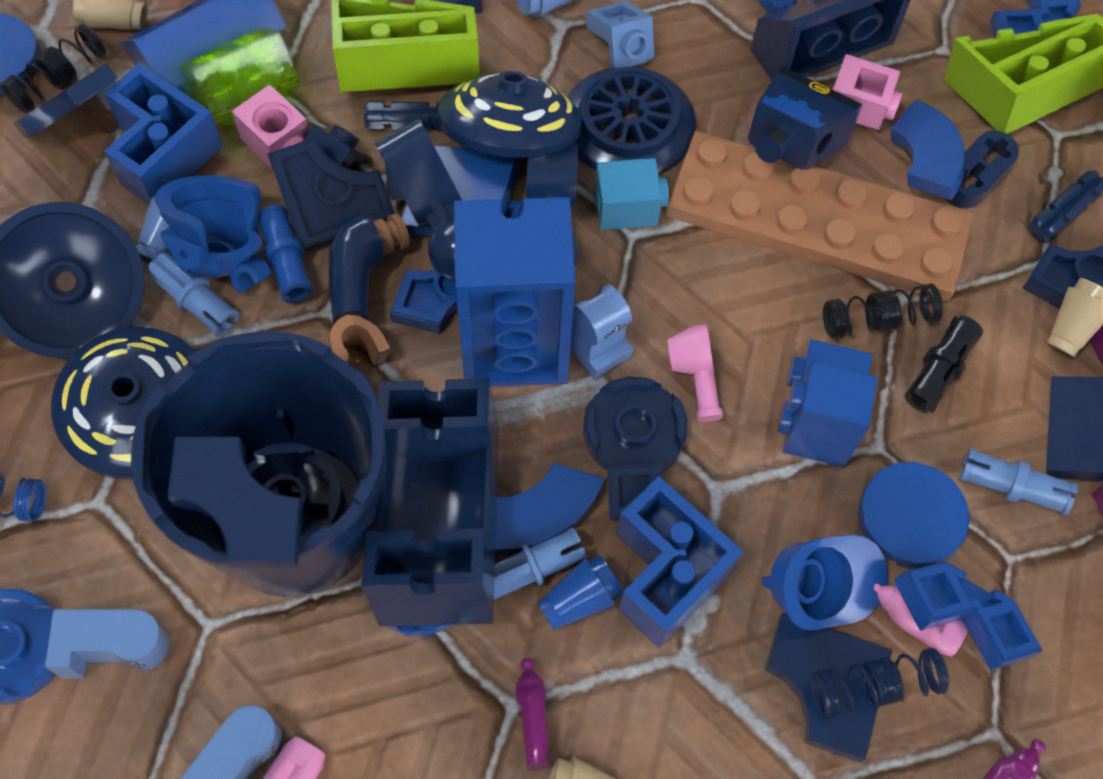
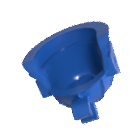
[155,175,272,294]

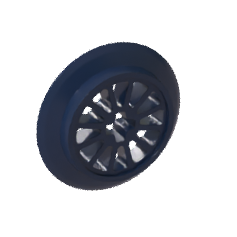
[568,66,696,173]

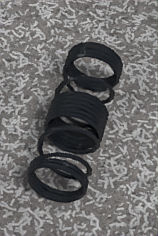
[0,24,106,113]
[823,283,943,340]

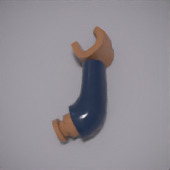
[327,214,409,366]

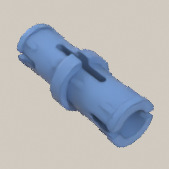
[959,448,1078,516]

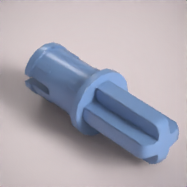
[148,253,240,337]
[494,527,587,600]

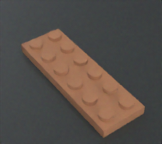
[666,131,974,303]

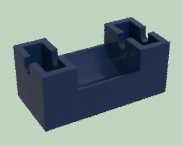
[361,378,499,626]

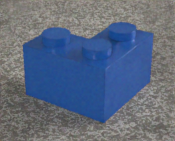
[104,62,223,205]
[777,339,878,468]
[616,476,744,649]

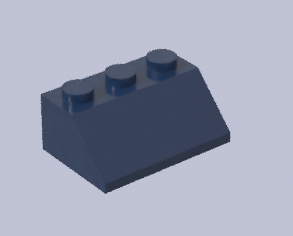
[750,0,911,81]

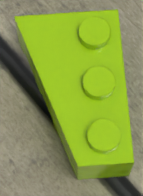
[331,0,480,92]
[944,13,1103,134]

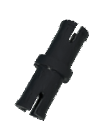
[905,315,983,413]

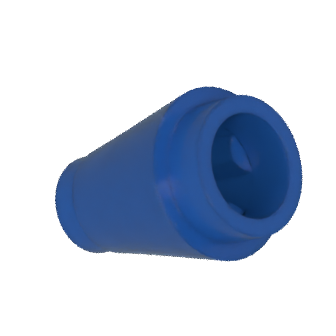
[537,555,623,631]

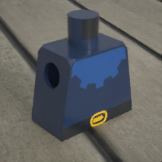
[747,67,863,170]

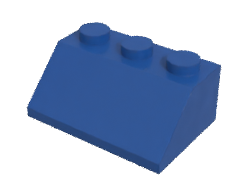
[119,0,287,93]

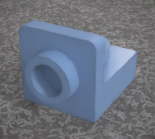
[586,0,655,68]

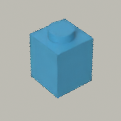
[595,158,669,230]

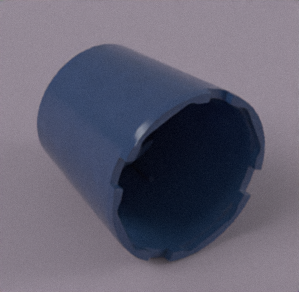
[131,331,386,597]

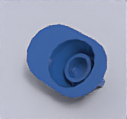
[762,534,888,630]

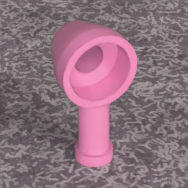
[667,324,723,422]

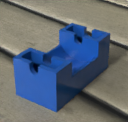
[454,197,575,387]

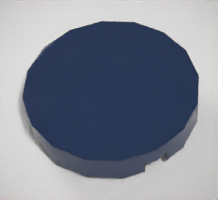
[583,376,688,473]

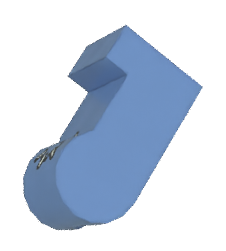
[570,284,633,381]
[45,609,170,679]
[180,706,283,779]

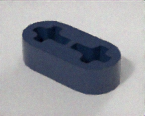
[946,131,1019,209]

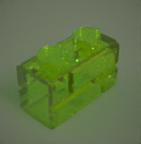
[180,27,300,126]

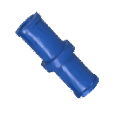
[257,205,313,303]

